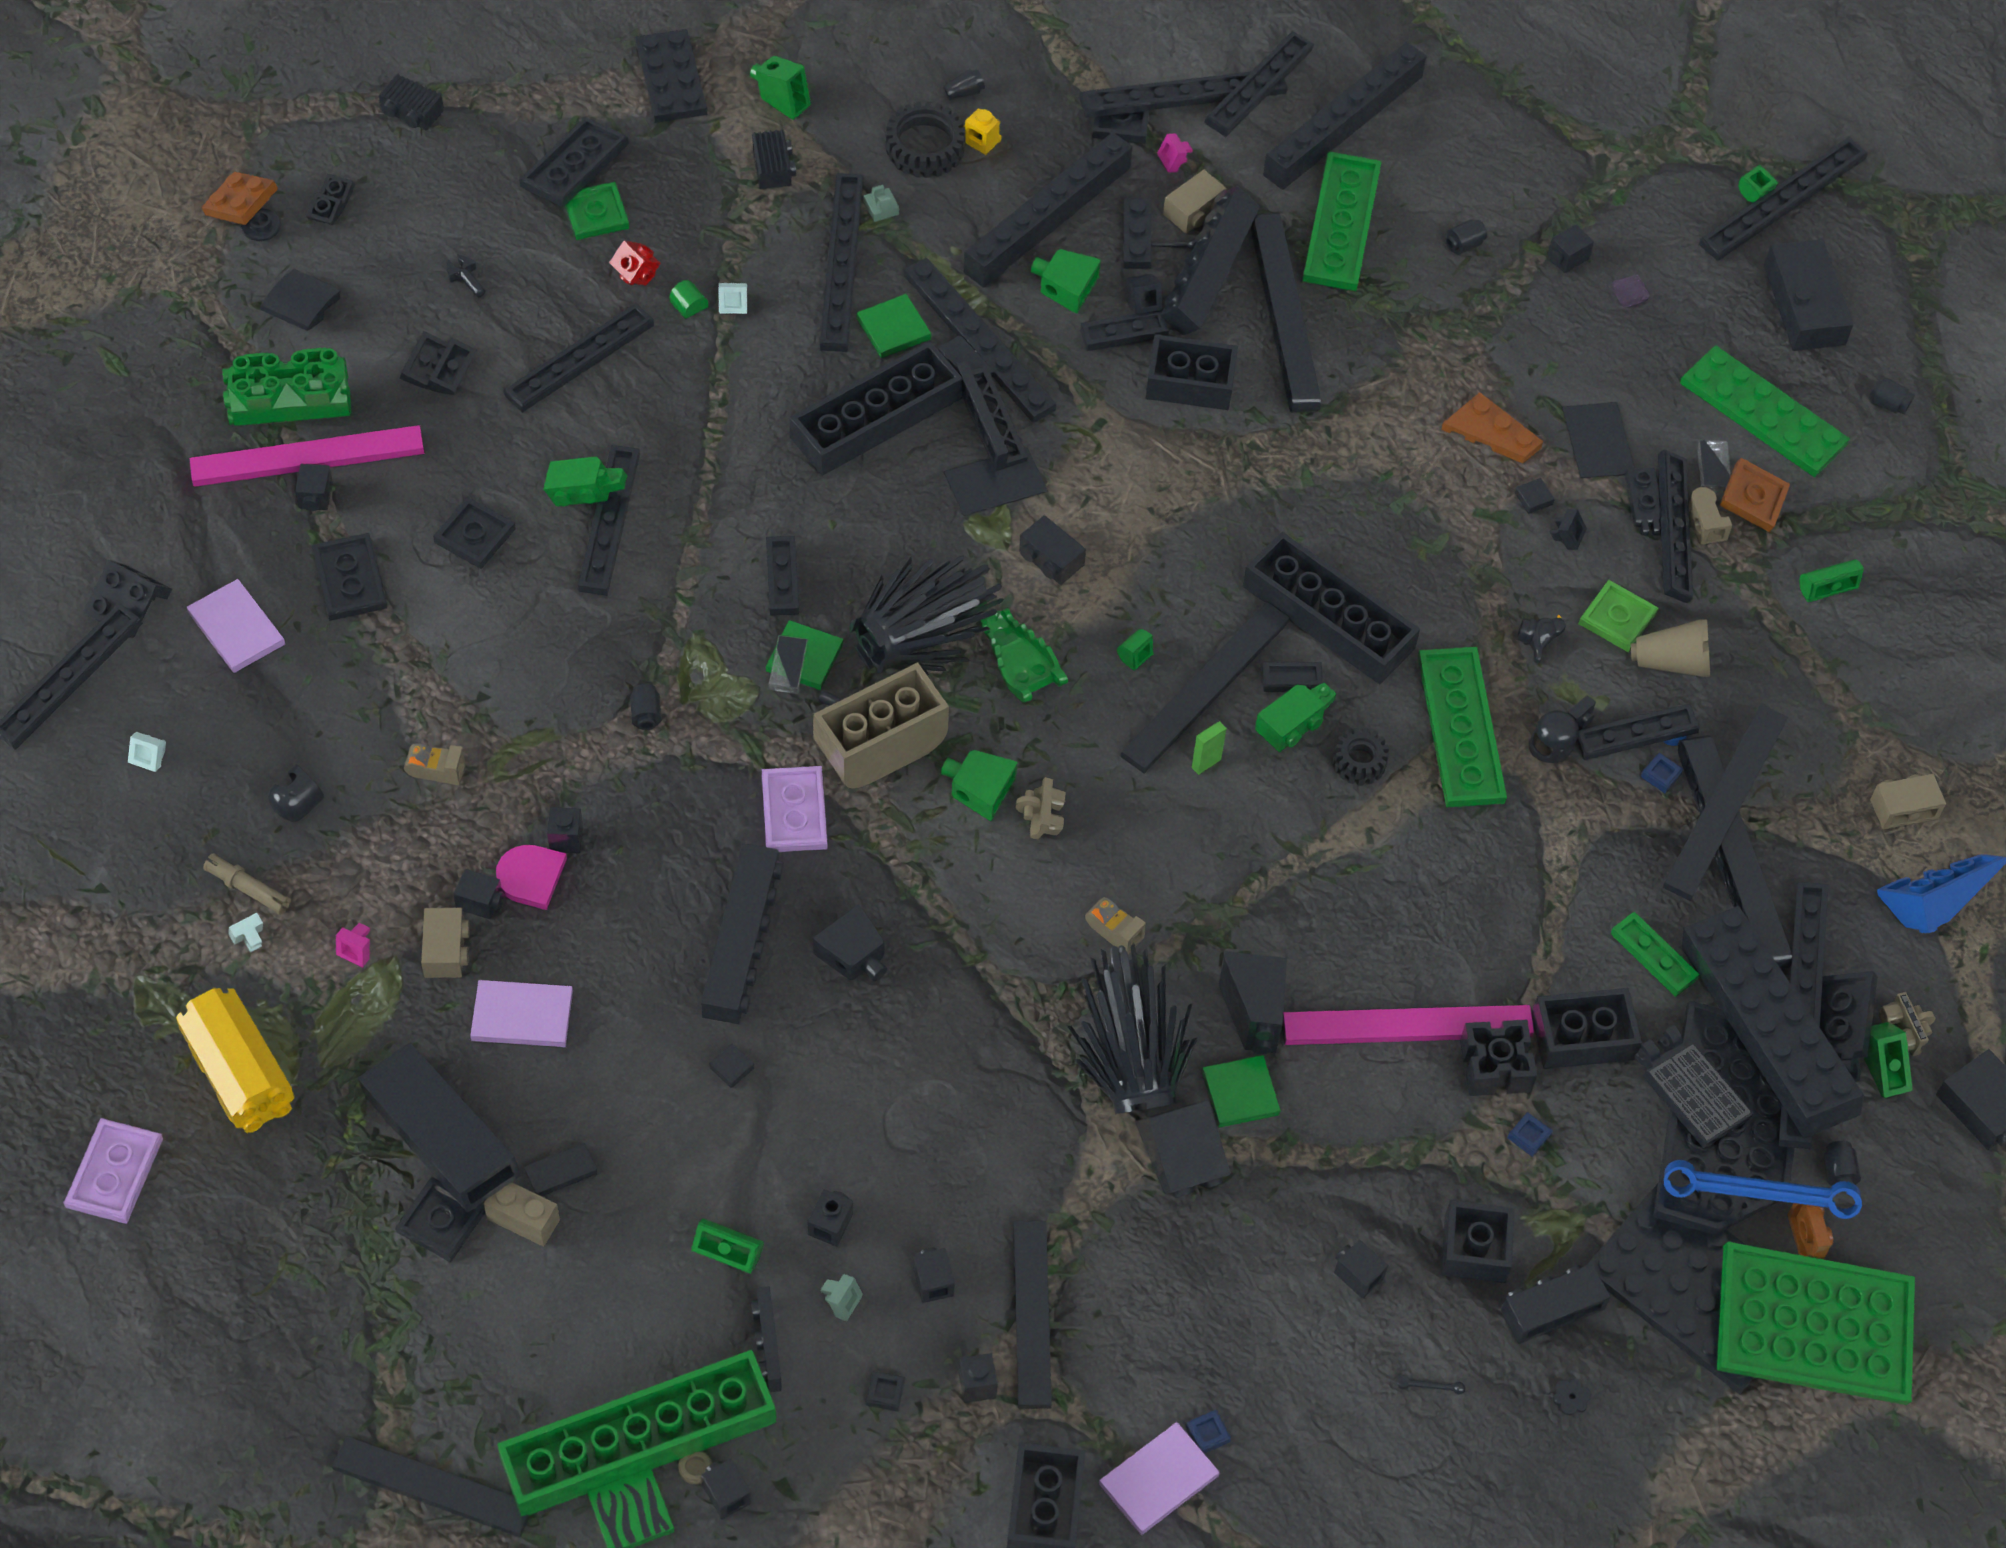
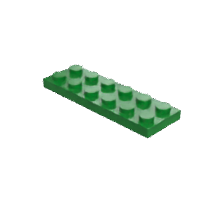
[1302,152,1382,291]
[1680,345,1850,478]
[1418,647,1507,808]

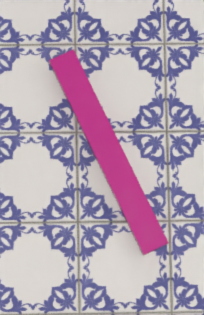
[189,425,424,487]
[1283,1005,1534,1045]

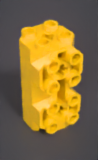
[176,988,294,1133]

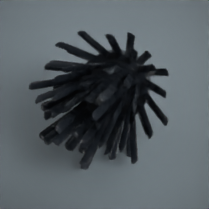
[850,556,1004,675]
[1066,943,1198,1114]

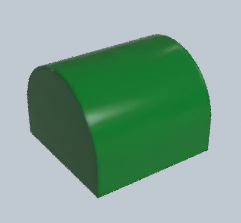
[1739,165,1778,202]
[670,280,708,319]
[1117,629,1153,671]

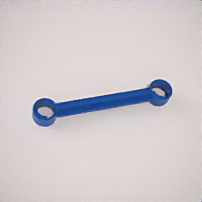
[1664,1160,1862,1219]

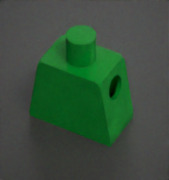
[750,56,811,120]
[1031,249,1101,314]
[941,750,1018,821]

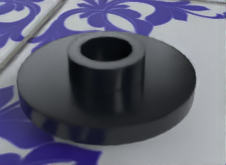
[241,209,281,241]

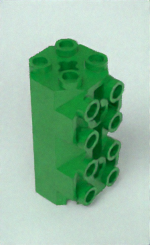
[223,347,351,426]

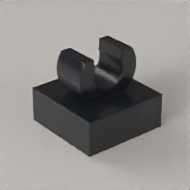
[1550,509,1587,550]

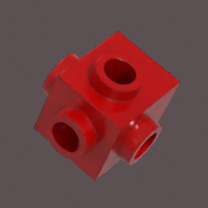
[609,240,661,285]

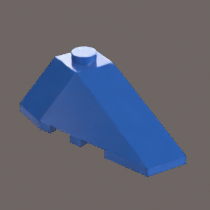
[1877,854,2006,933]

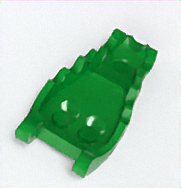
[981,608,1068,703]

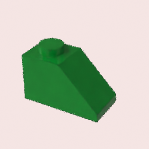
[1864,1022,1913,1098]

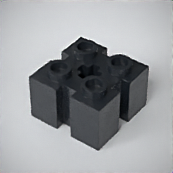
[1460,1019,1537,1096]

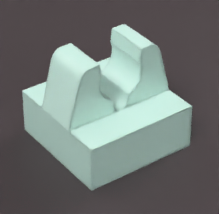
[719,283,747,314]
[128,732,166,772]
[229,913,263,952]

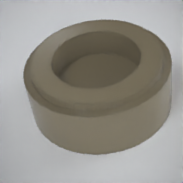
[679,1451,712,1485]

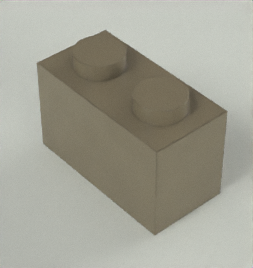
[1163,170,1227,233]
[1870,774,1946,830]
[421,908,470,978]
[484,1182,560,1247]

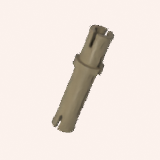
[203,853,291,915]

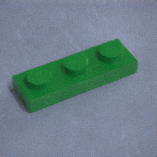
[1611,912,1700,997]

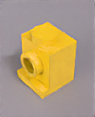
[965,108,1002,155]

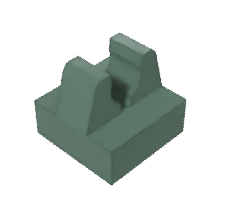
[864,185,899,222]
[820,1274,863,1321]

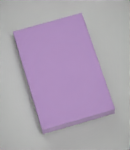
[187,579,285,673]
[762,766,827,852]
[470,980,573,1047]
[64,1118,163,1224]
[1099,1422,1220,1535]

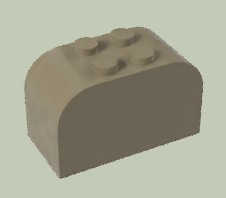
[813,662,949,788]

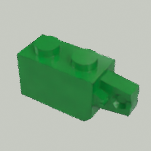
[543,456,627,506]
[1255,683,1336,753]

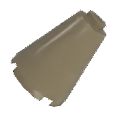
[1631,619,1710,677]

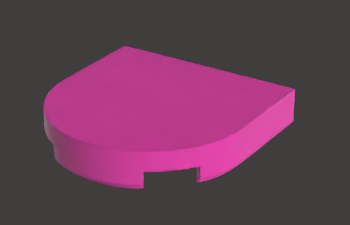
[496,845,567,910]

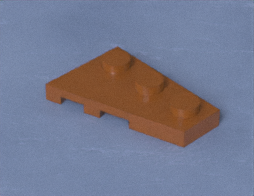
[1441,392,1543,463]

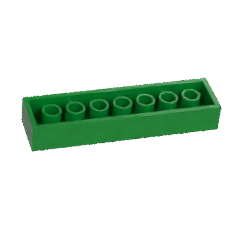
[497,1350,776,1516]

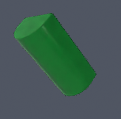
[1799,559,1864,602]
[691,1218,764,1274]

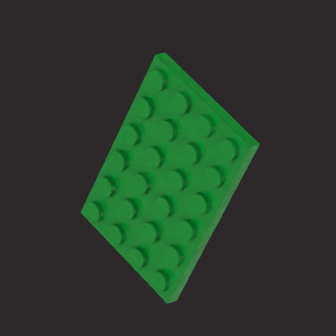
[1717,1242,1915,1405]

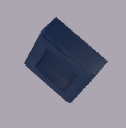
[1641,753,1684,793]
[1507,1112,1553,1157]
[1186,1410,1231,1454]

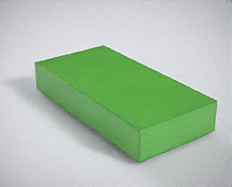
[1192,721,1227,775]

